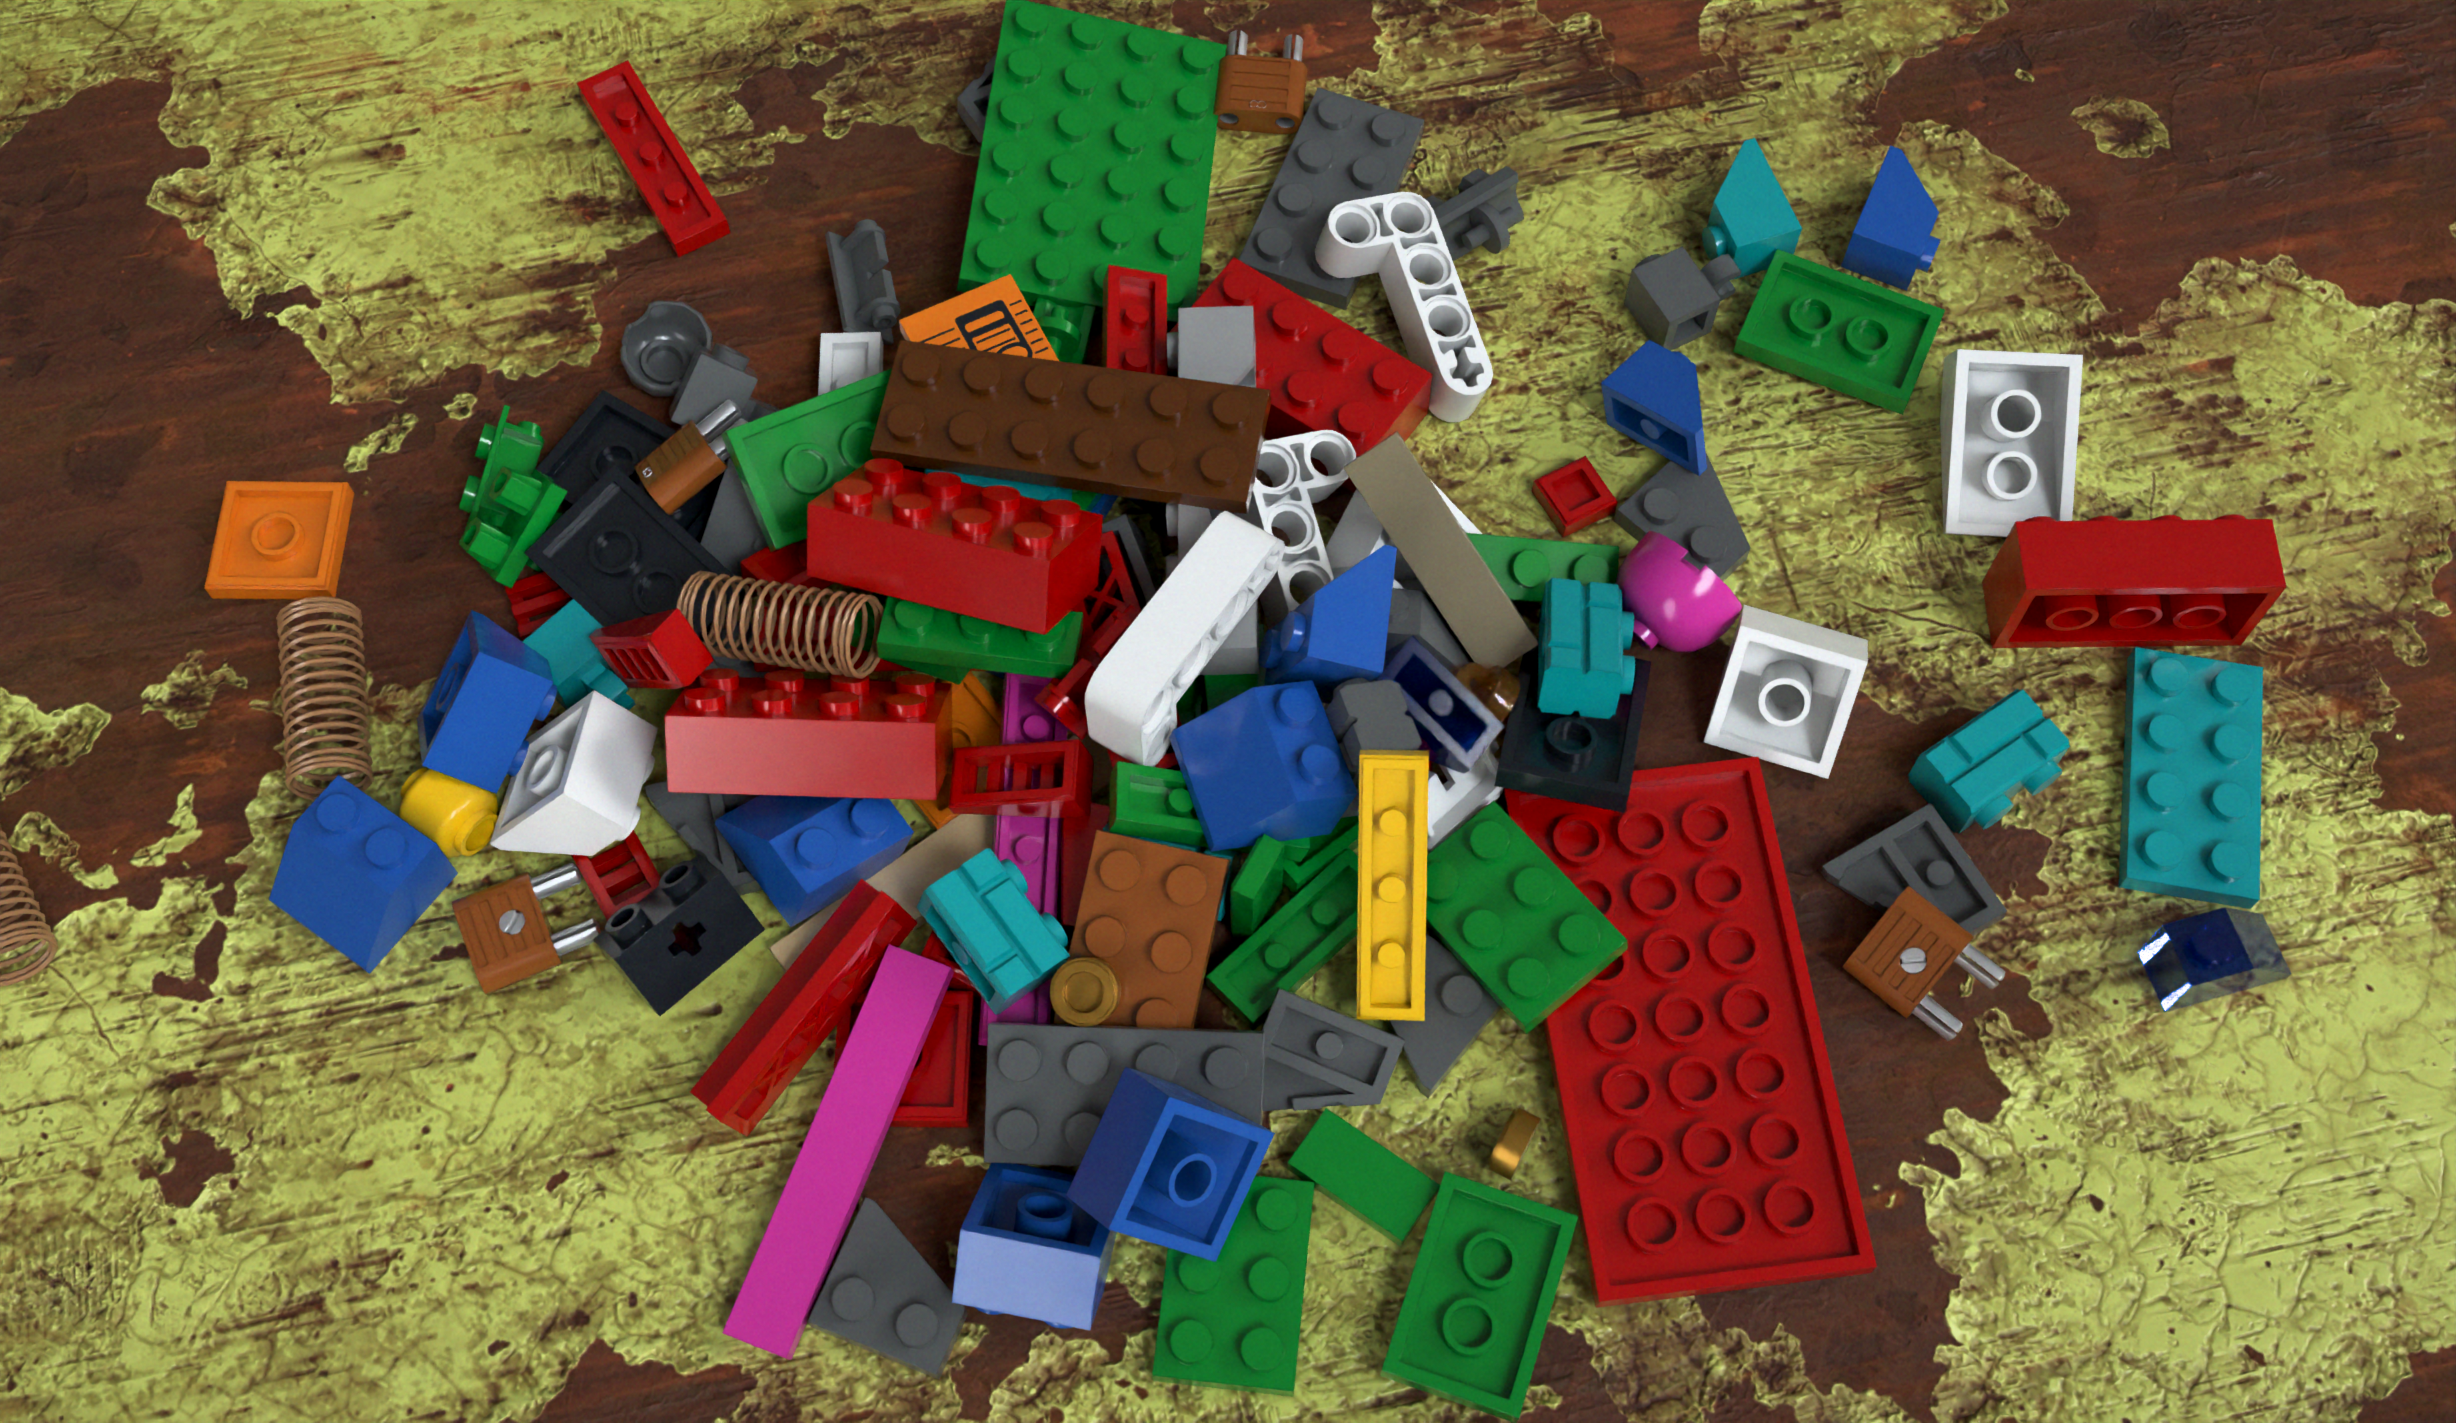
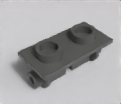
[825,219,901,346]

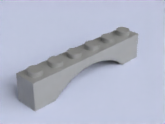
[1166,306,1260,675]

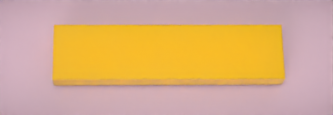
[1357,750,1429,1021]

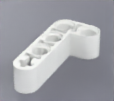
[1315,192,1493,422]
[1234,430,1356,629]
[1085,511,1285,767]

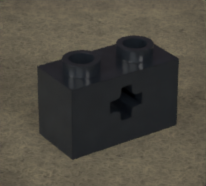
[593,854,765,1016]

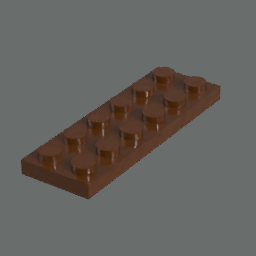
[870,340,1271,514]

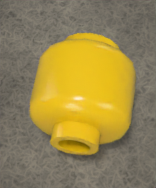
[398,768,498,858]

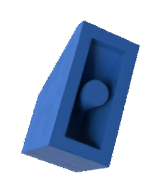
[1841,145,1941,291]
[1601,340,1707,476]

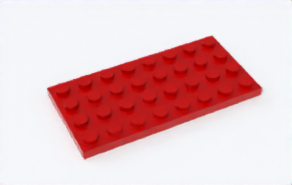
[1501,756,1877,1308]

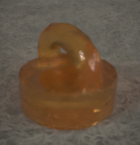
[1454,663,1520,731]

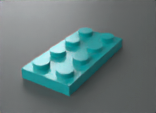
[2118,647,2263,909]

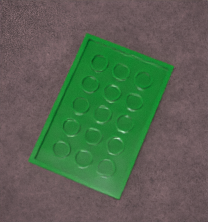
[956,0,1227,333]

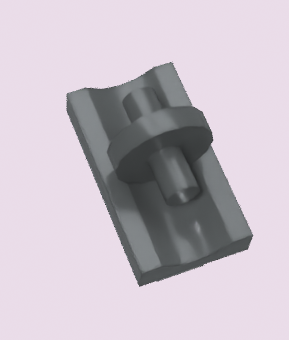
[1426,166,1524,261]

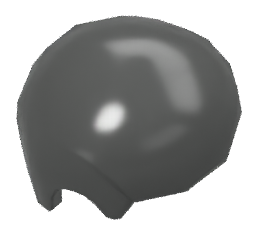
[620,300,713,397]

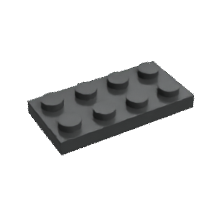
[1238,87,1424,310]
[984,1022,1265,1173]

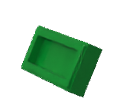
[1230,834,1285,943]
[1287,1108,1440,1247]

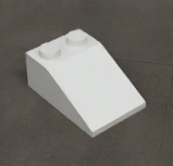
[1940,349,2083,537]

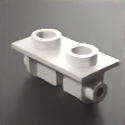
[1427,730,1503,853]

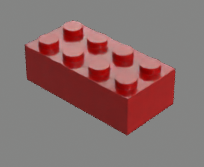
[1167,257,1433,493]
[807,458,1103,635]
[1982,514,2286,648]
[664,668,953,800]

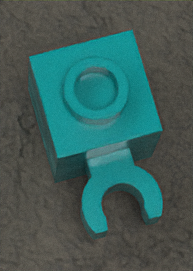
[523,599,636,711]

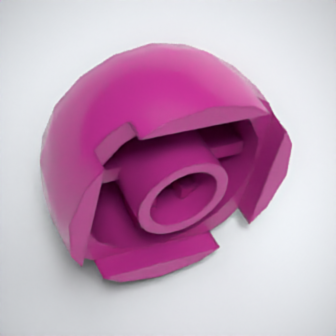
[1615,531,1742,652]

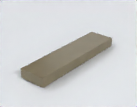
[1344,431,1539,679]

